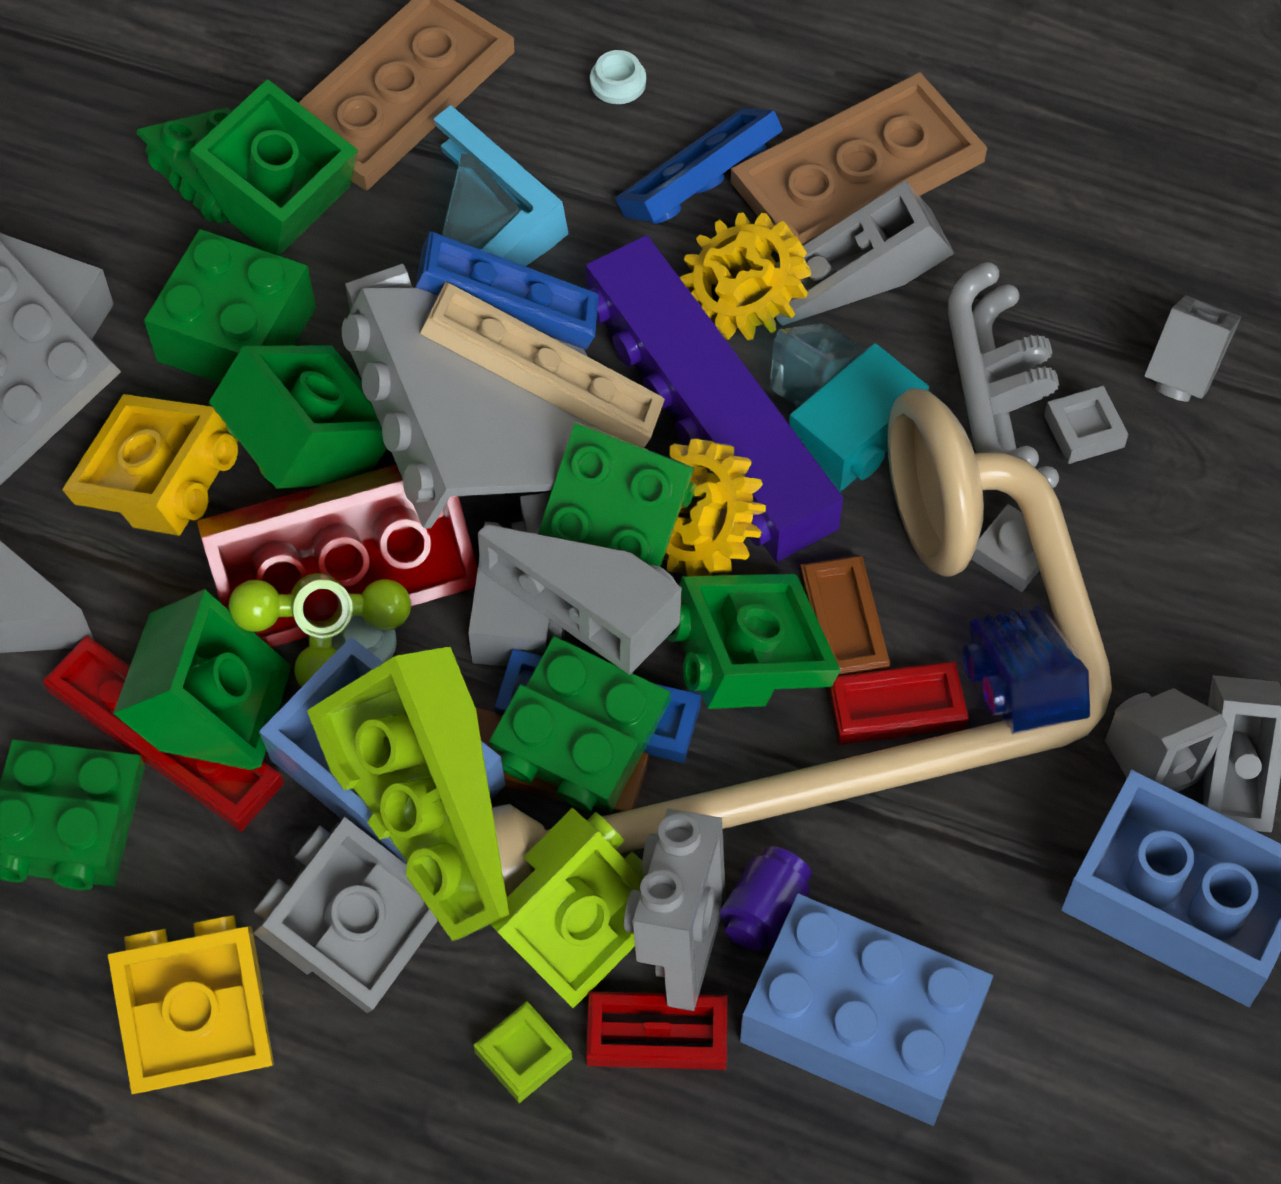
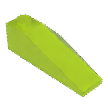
[307,647,509,941]

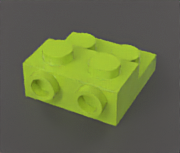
[490,808,646,1008]

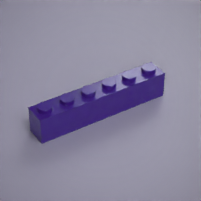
[586,235,843,563]

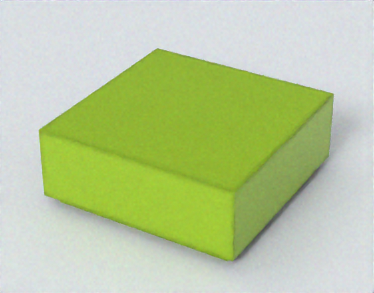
[473,1001,572,1103]

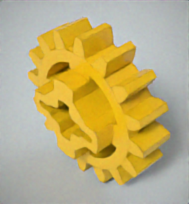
[680,212,811,341]
[663,439,766,576]

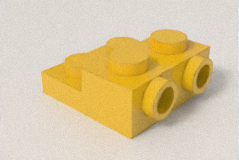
[62,394,238,536]
[108,915,274,1094]

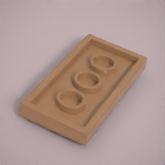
[298,0,515,191]
[730,72,987,245]

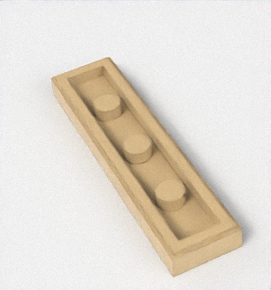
[420,282,665,448]

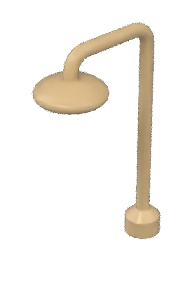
[492,388,1112,897]

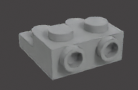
[624,808,726,1011]
[253,817,438,1013]

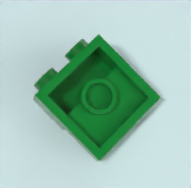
[667,574,841,709]
[489,636,672,813]
[0,740,145,891]

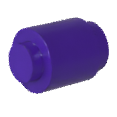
[720,846,812,952]

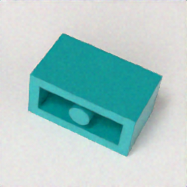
[789,343,929,492]

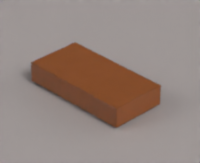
[799,555,890,676]

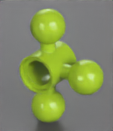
[229,573,411,687]

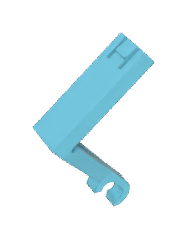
[434,105,569,266]

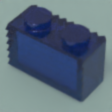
[963,604,1090,735]

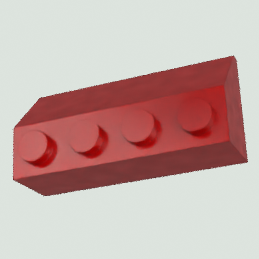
[197,464,478,648]

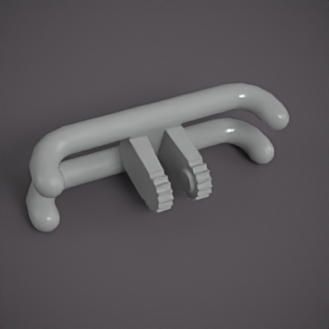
[948,262,1059,488]

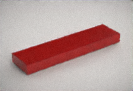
[42,635,284,832]

